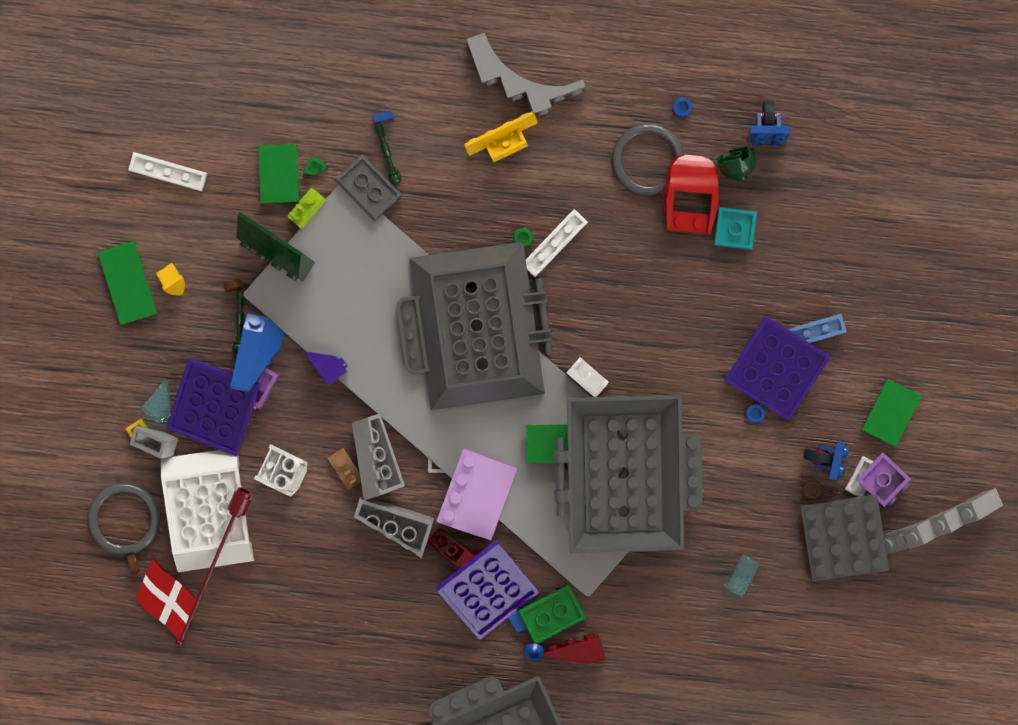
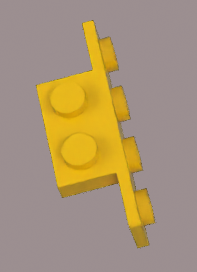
[464,111,538,162]

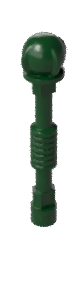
[375,124,402,185]
[232,292,244,354]

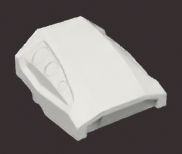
[254,444,307,496]

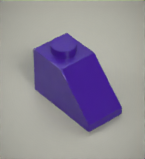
[306,352,348,385]

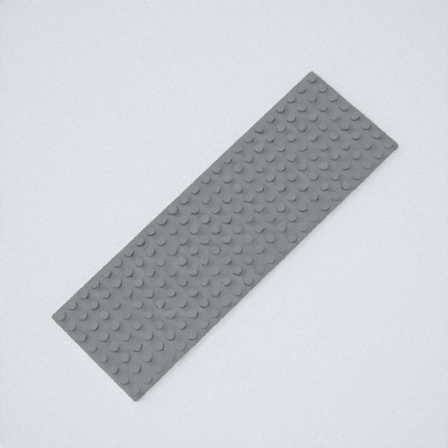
[244,185,628,596]

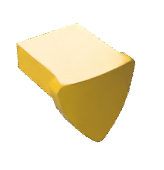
[156,263,185,296]

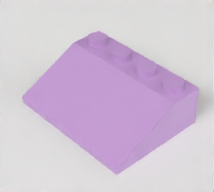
[436,448,517,540]

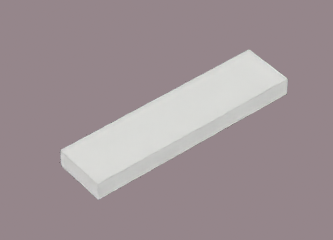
[128,152,208,192]
[526,209,588,277]

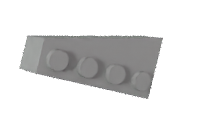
[352,414,405,500]
[354,495,434,558]

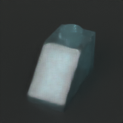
[141,380,173,424]
[724,553,760,598]

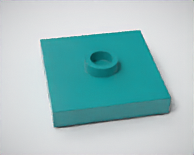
[714,207,757,250]

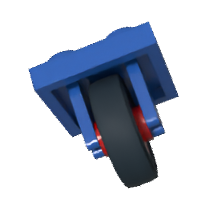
[748,101,790,146]
[803,441,849,481]

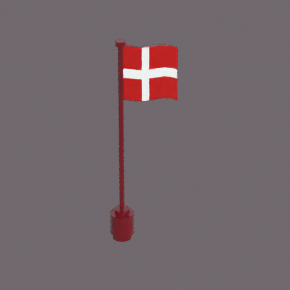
[136,487,252,646]

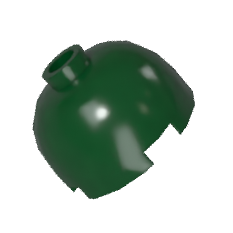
[717,146,756,181]

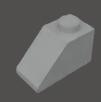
[130,426,178,459]

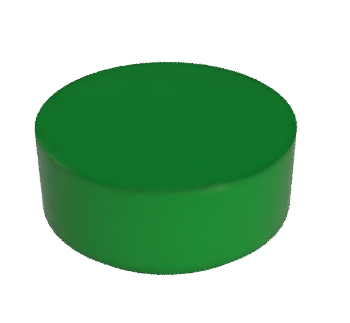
[514,228,533,247]

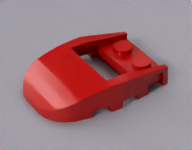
[663,155,718,234]

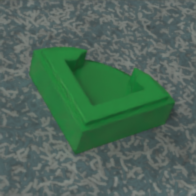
[303,156,329,175]

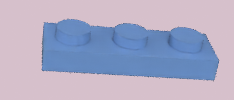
[788,314,847,343]

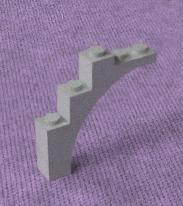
[467,33,585,117]
[884,488,1003,555]

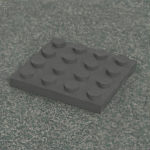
[800,494,889,581]

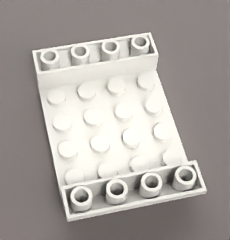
[161,450,254,572]

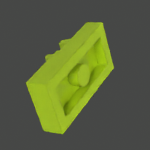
[287,187,327,229]

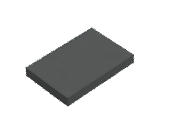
[334,154,402,222]

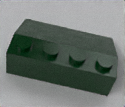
[236,212,315,282]

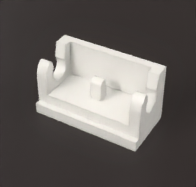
[566,357,609,397]

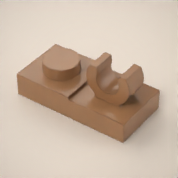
[327,448,361,490]

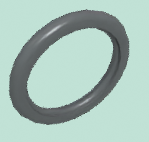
[612,124,684,196]
[88,483,160,555]

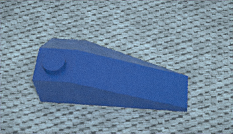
[230,313,285,392]

